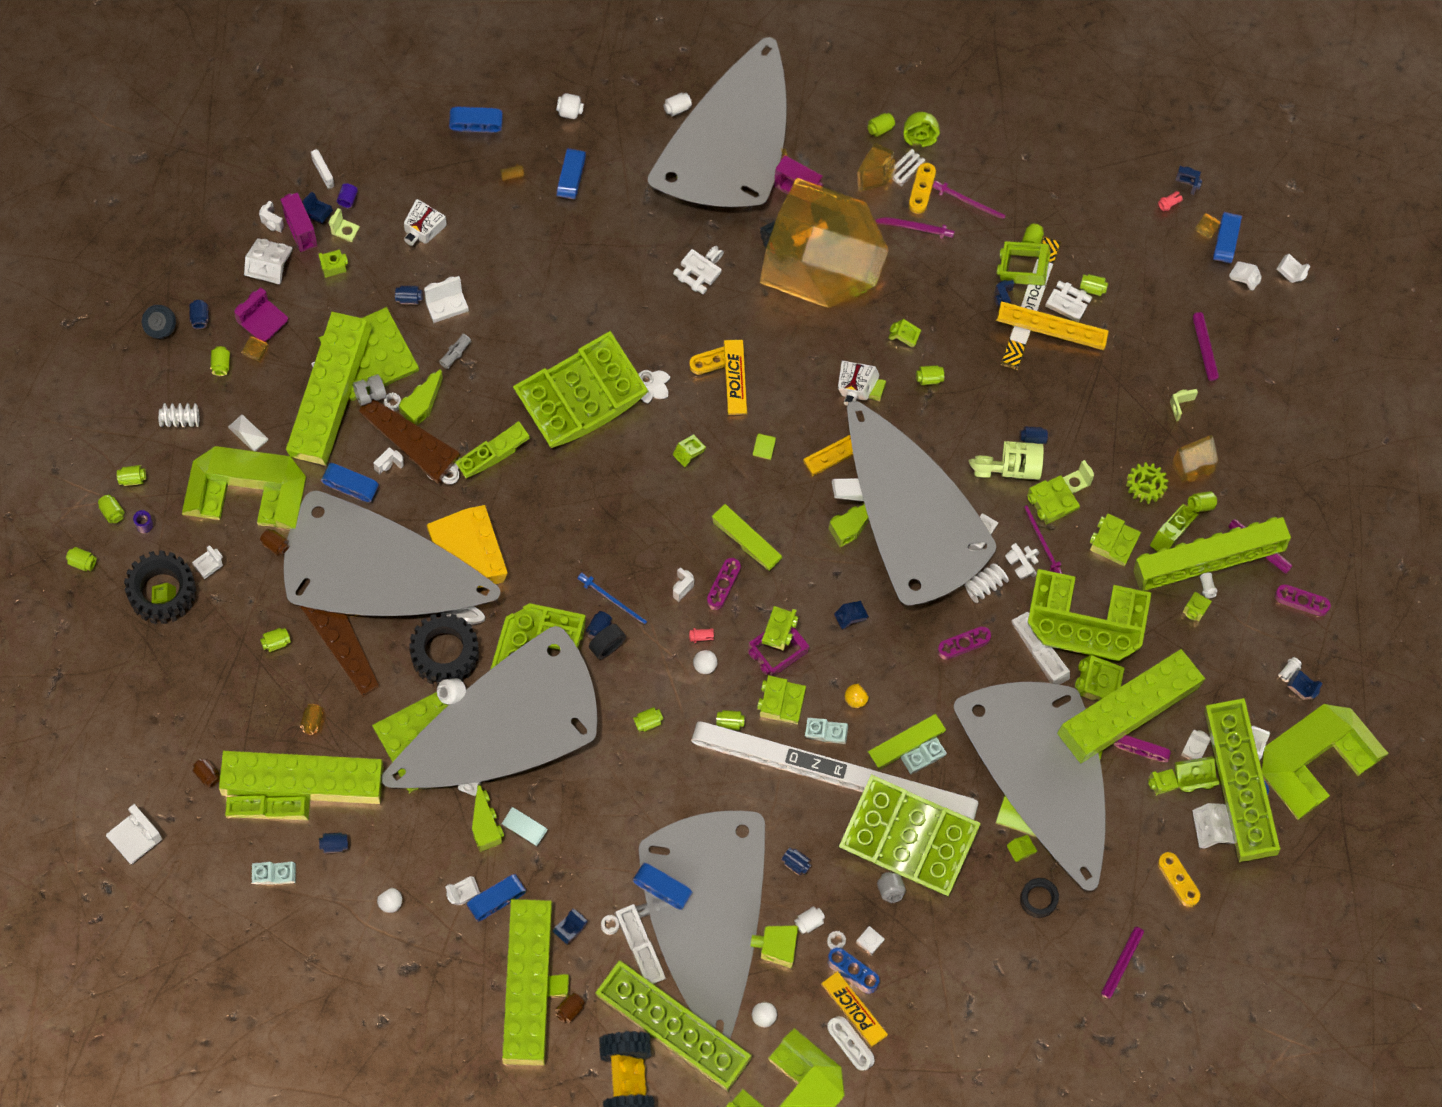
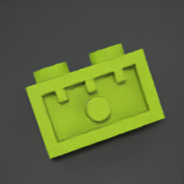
[762,606,799,650]

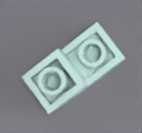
[805,718,848,744]
[901,737,947,774]
[502,807,548,846]
[252,862,296,884]

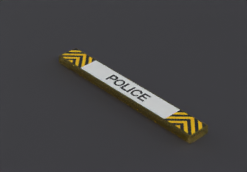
[1000,236,1061,370]

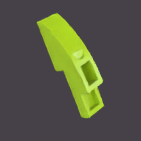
[455,421,530,478]

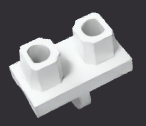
[1005,543,1039,580]

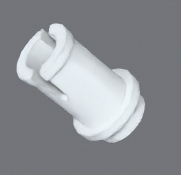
[1200,573,1217,599]
[1278,657,1302,682]

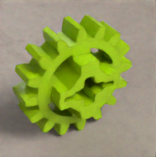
[1126,462,1168,504]

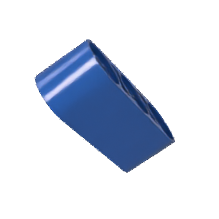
[449,107,503,132]
[557,148,586,200]
[1213,212,1242,263]
[321,463,379,502]
[633,863,692,910]
[466,874,526,922]
[827,948,879,994]

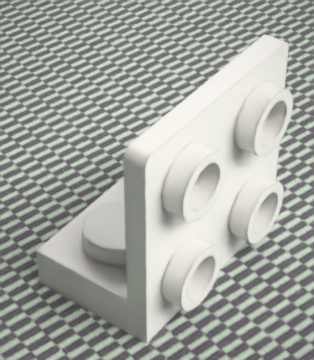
[244,239,292,284]
[424,276,469,323]
[1192,803,1235,848]
[106,804,162,864]

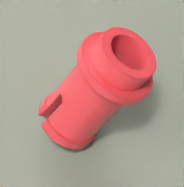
[1158,191,1182,211]
[689,628,714,643]

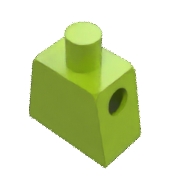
[750,926,798,968]

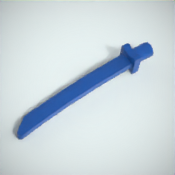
[577,573,647,624]

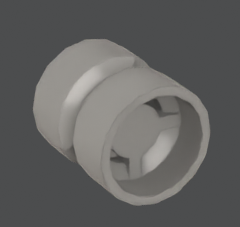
[353,374,386,406]

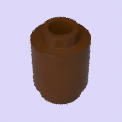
[260,529,289,556]
[192,758,220,788]
[555,993,585,1023]

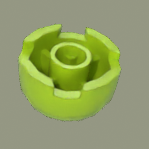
[903,112,940,147]

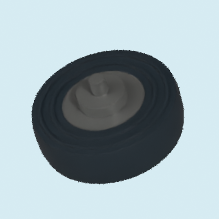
[142,305,176,339]

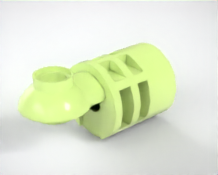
[968,441,1043,480]

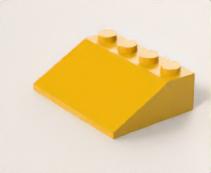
[426,505,508,588]

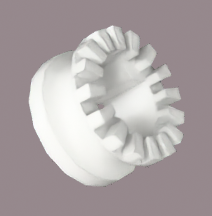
[706,246,724,264]
[384,392,401,411]
[601,915,619,935]
[827,931,846,949]

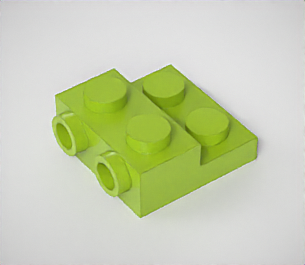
[1027,475,1080,525]
[1090,514,1141,566]
[1075,655,1124,700]
[757,675,806,724]

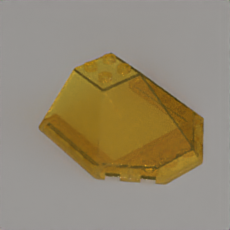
[760,177,889,308]

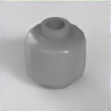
[877,872,906,903]

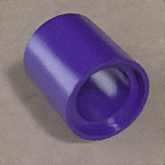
[336,183,358,208]
[133,510,153,533]

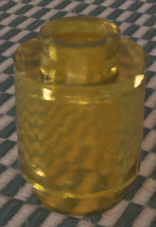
[300,704,324,735]

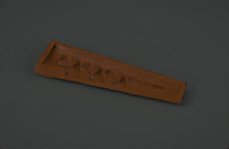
[359,399,461,484]
[299,605,379,697]

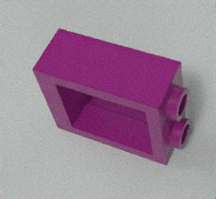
[774,155,823,207]
[280,192,317,252]
[748,627,809,676]

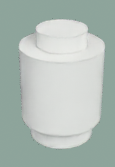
[664,93,692,116]
[794,906,825,934]

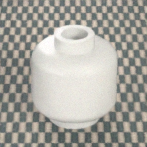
[556,93,584,119]
[437,678,466,704]

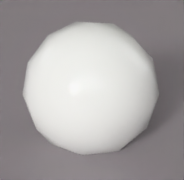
[693,650,717,675]
[377,888,402,913]
[751,1003,777,1028]

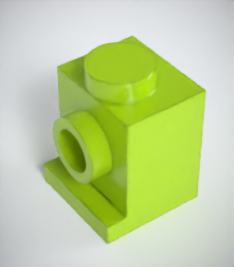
[318,249,348,278]

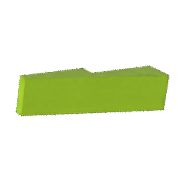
[712,504,782,571]
[868,714,946,771]
[225,795,310,820]

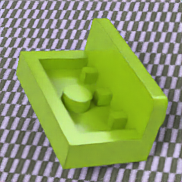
[1174,756,1219,792]

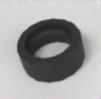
[588,624,626,659]
[1020,878,1059,918]

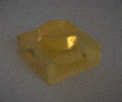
[1195,213,1221,239]
[242,336,268,362]

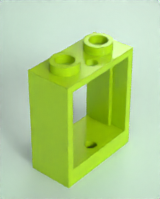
[997,241,1051,286]

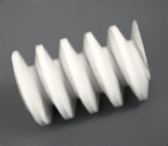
[158,403,199,427]
[965,563,1009,603]

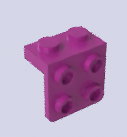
[234,287,288,343]

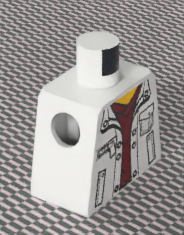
[404,199,447,246]
[838,361,879,406]

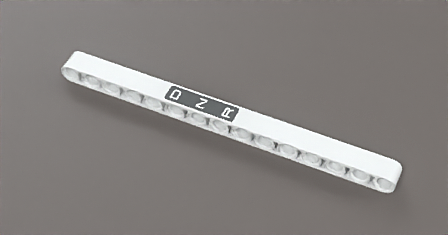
[691,722,979,820]

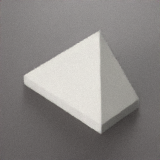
[228,415,268,452]

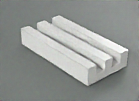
[311,149,334,189]
[887,149,925,186]

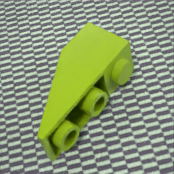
[399,370,443,426]
[829,504,869,547]
[1149,504,1198,551]
[472,785,504,852]

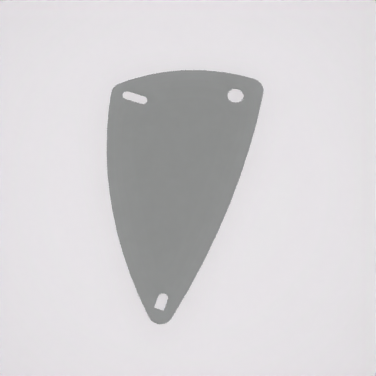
[648,37,786,207]
[847,401,996,605]
[284,491,500,616]
[382,626,597,788]
[954,682,1105,891]
[639,811,765,1040]

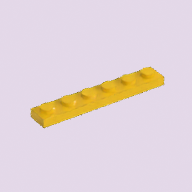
[996,301,1108,350]

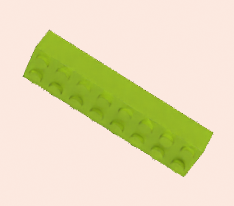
[286,312,372,466]
[1133,517,1291,591]
[1057,649,1205,764]
[1204,698,1280,862]
[219,751,383,804]
[503,899,552,1065]
[595,960,752,1092]

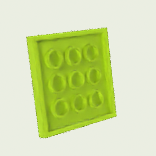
[319,307,419,402]
[372,692,450,793]

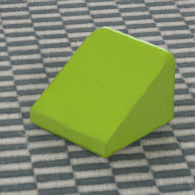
[868,379,886,402]
[753,434,776,460]
[152,583,176,604]
[1007,834,1037,862]
[548,974,569,997]

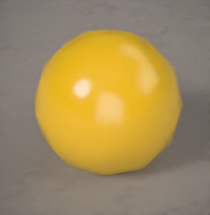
[844,684,869,708]

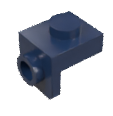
[1175,166,1203,195]
[302,192,333,223]
[994,280,1015,306]
[834,601,869,629]
[1287,670,1323,700]
[552,909,587,944]

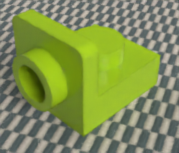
[889,319,921,347]
[673,434,706,467]
[1183,592,1212,622]
[1148,769,1179,795]

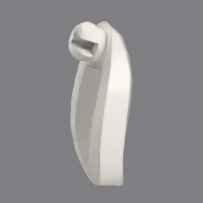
[442,606,485,625]

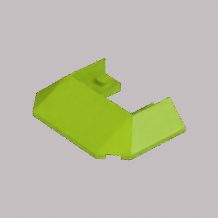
[182,446,306,529]
[1027,569,1151,661]
[490,603,586,670]
[1261,704,1389,820]
[726,1028,844,1107]

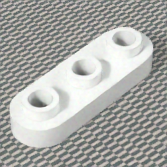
[828,1016,874,1070]

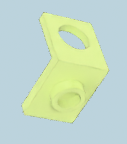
[329,208,359,242]
[1170,389,1198,421]
[1063,460,1094,494]

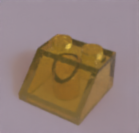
[857,143,896,191]
[1172,435,1219,482]

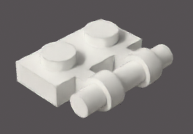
[673,249,722,294]
[1046,280,1092,322]

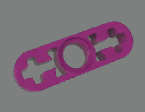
[707,558,741,610]
[1275,585,1331,616]
[938,627,991,660]
[1114,735,1171,763]

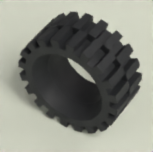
[124,550,196,624]
[409,613,479,686]

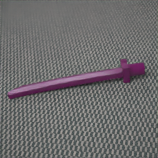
[932,180,1005,219]
[876,217,955,239]
[1024,505,1063,574]

